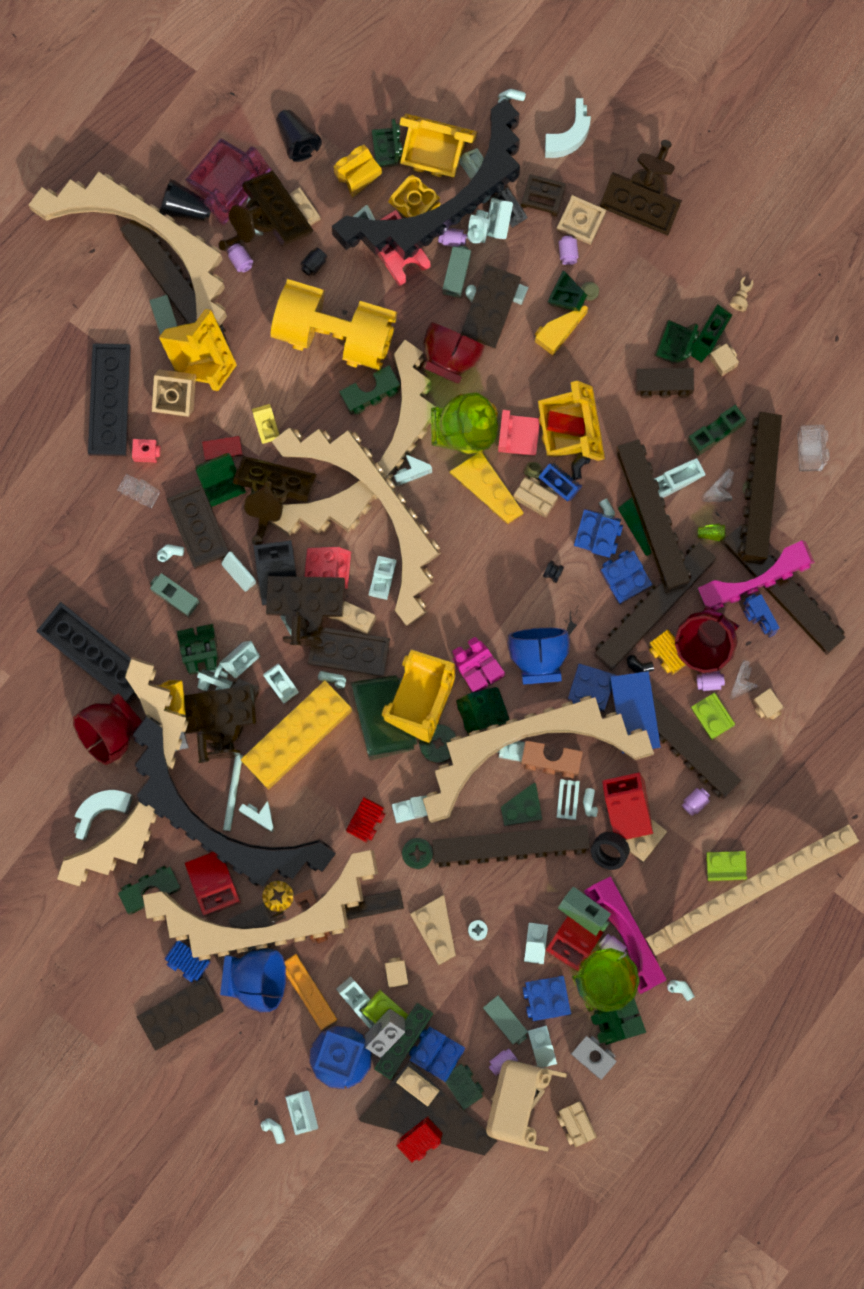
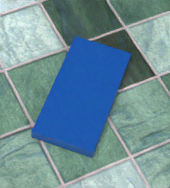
[610,671,661,754]

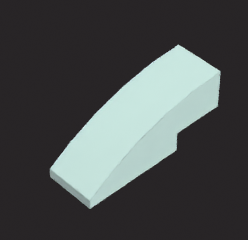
[654,458,706,498]
[336,976,375,1029]

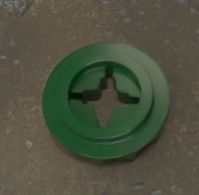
[402,838,433,869]

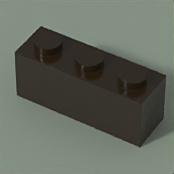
[636,368,694,398]

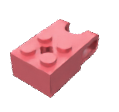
[377,210,431,286]

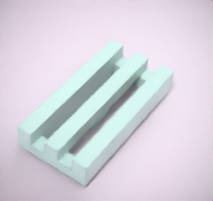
[556,779,580,820]

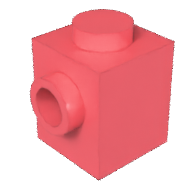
[132,439,161,463]

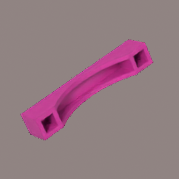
[698,540,815,611]
[584,876,667,994]

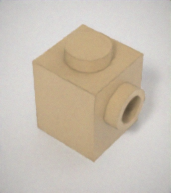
[709,343,739,376]
[753,689,783,720]
[385,957,408,988]

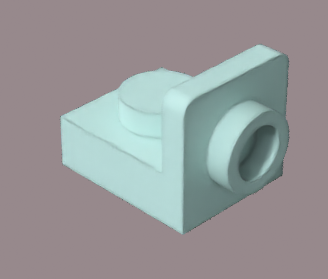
[498,741,525,762]

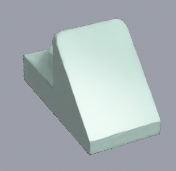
[394,455,432,486]
[263,664,299,703]
[392,796,428,824]
[239,801,274,832]
[524,923,548,964]
[528,1026,557,1067]

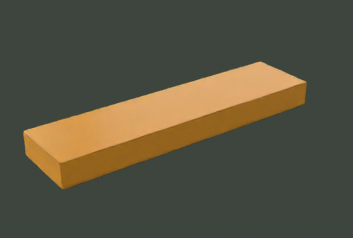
[284,954,338,1031]

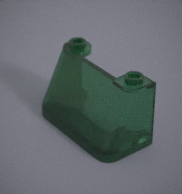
[351,675,417,761]

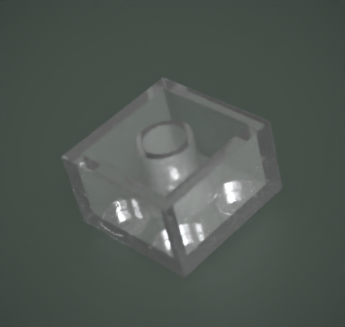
[797,425,829,472]

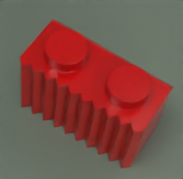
[346,797,386,843]
[396,1117,443,1163]

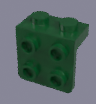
[372,118,402,167]
[654,320,699,364]
[195,453,246,507]
[456,687,510,736]

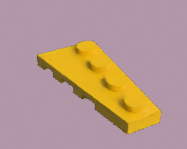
[449,451,523,524]

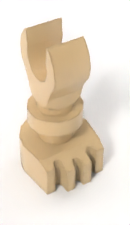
[730,277,753,312]

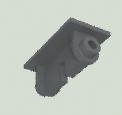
[492,187,528,228]

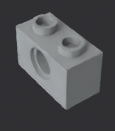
[365,1009,405,1058]
[571,1036,617,1080]

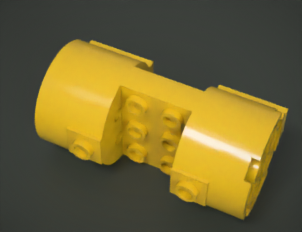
[271,279,398,370]

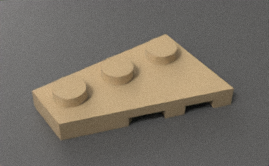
[410,895,456,965]

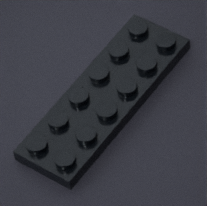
[88,343,131,456]

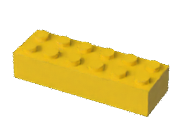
[241,681,352,790]

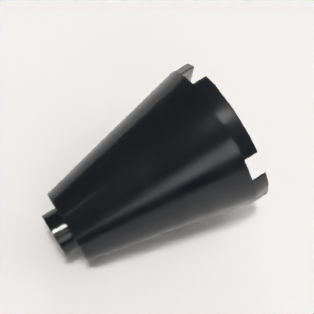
[276,110,322,162]
[159,179,212,220]

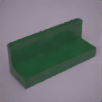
[618,497,652,556]

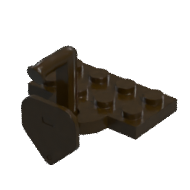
[599,140,682,236]
[218,170,313,251]
[233,456,316,545]
[266,576,345,646]
[184,685,256,763]

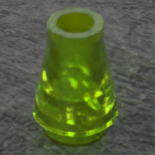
[698,523,725,542]

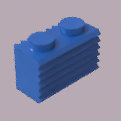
[539,462,582,501]
[165,941,211,982]

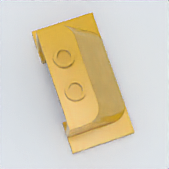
[399,113,478,177]
[159,309,237,391]
[538,381,605,461]

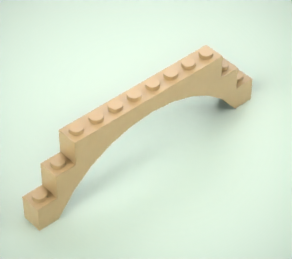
[29,172,227,327]
[270,340,439,536]
[272,428,441,625]
[57,657,188,886]
[423,696,654,823]
[645,825,859,957]
[143,850,378,961]

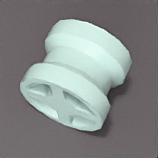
[468,920,488,941]

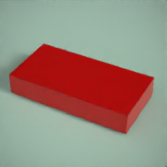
[546,410,585,437]
[202,436,243,462]

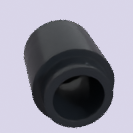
[300,247,327,276]

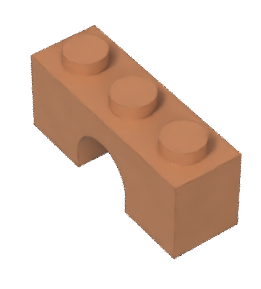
[521,741,583,779]

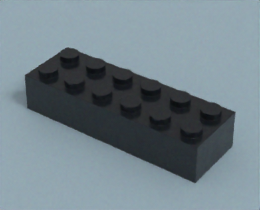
[36,602,137,705]

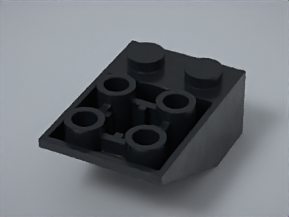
[253,540,297,606]

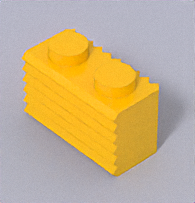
[649,629,686,676]

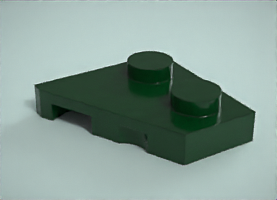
[547,271,587,312]
[501,783,542,827]

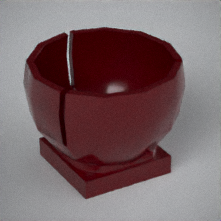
[421,322,485,384]
[675,606,740,673]
[73,693,141,765]

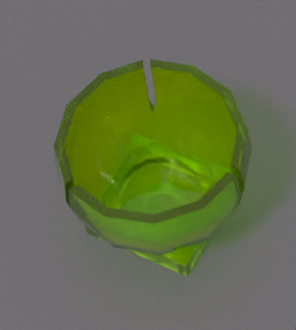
[431,392,498,454]
[572,948,640,1012]

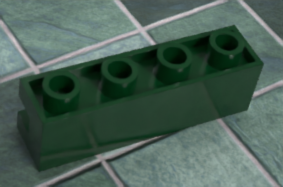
[374,1003,433,1080]

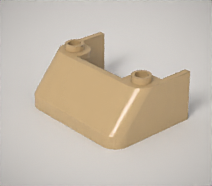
[486,1060,567,1151]

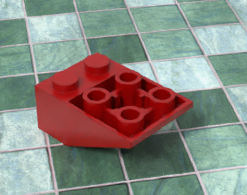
[602,772,653,840]
[185,851,241,917]
[545,916,606,973]

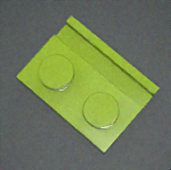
[691,692,735,740]
[706,851,747,881]
[361,990,409,1023]

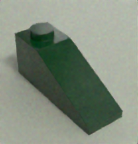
[690,304,733,363]

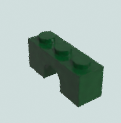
[339,365,400,415]
[687,404,747,456]
[118,866,182,915]

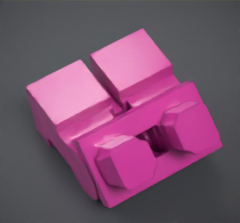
[452,637,505,693]

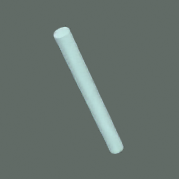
[223,755,243,831]

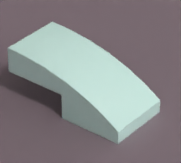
[369,556,397,600]

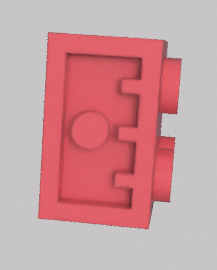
[498,410,540,456]
[304,547,351,589]

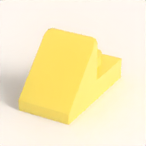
[252,404,279,444]

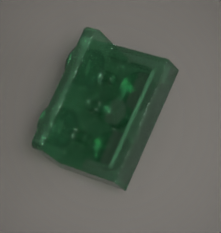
[445,1064,484,1110]

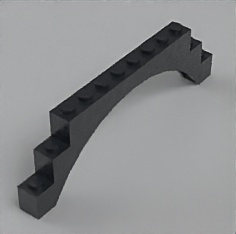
[332,99,520,260]
[133,714,336,887]

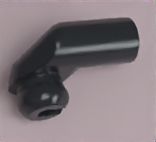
[571,453,591,480]
[627,655,654,673]

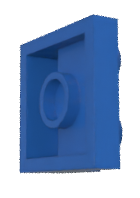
[574,509,623,558]
[600,550,653,605]
[743,594,780,638]
[568,664,615,712]
[522,976,571,1022]
[409,1026,466,1082]

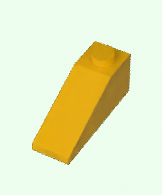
[535,306,588,356]

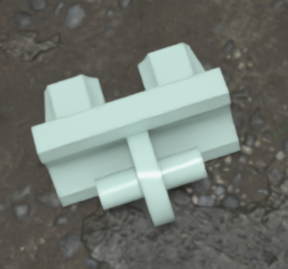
[467,210,489,244]
[197,664,233,691]

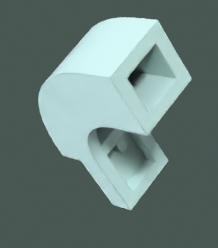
[545,98,591,158]
[74,790,133,841]

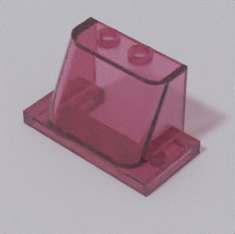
[185,138,271,225]

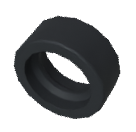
[591,832,630,870]

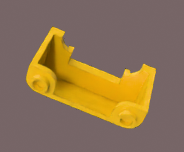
[382,650,455,743]

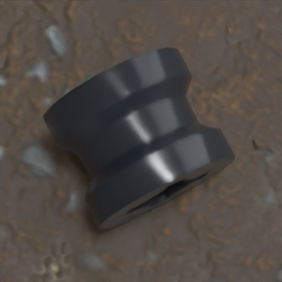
[543,560,564,583]

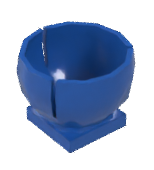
[507,627,570,685]
[220,948,286,1012]
[309,1026,372,1089]

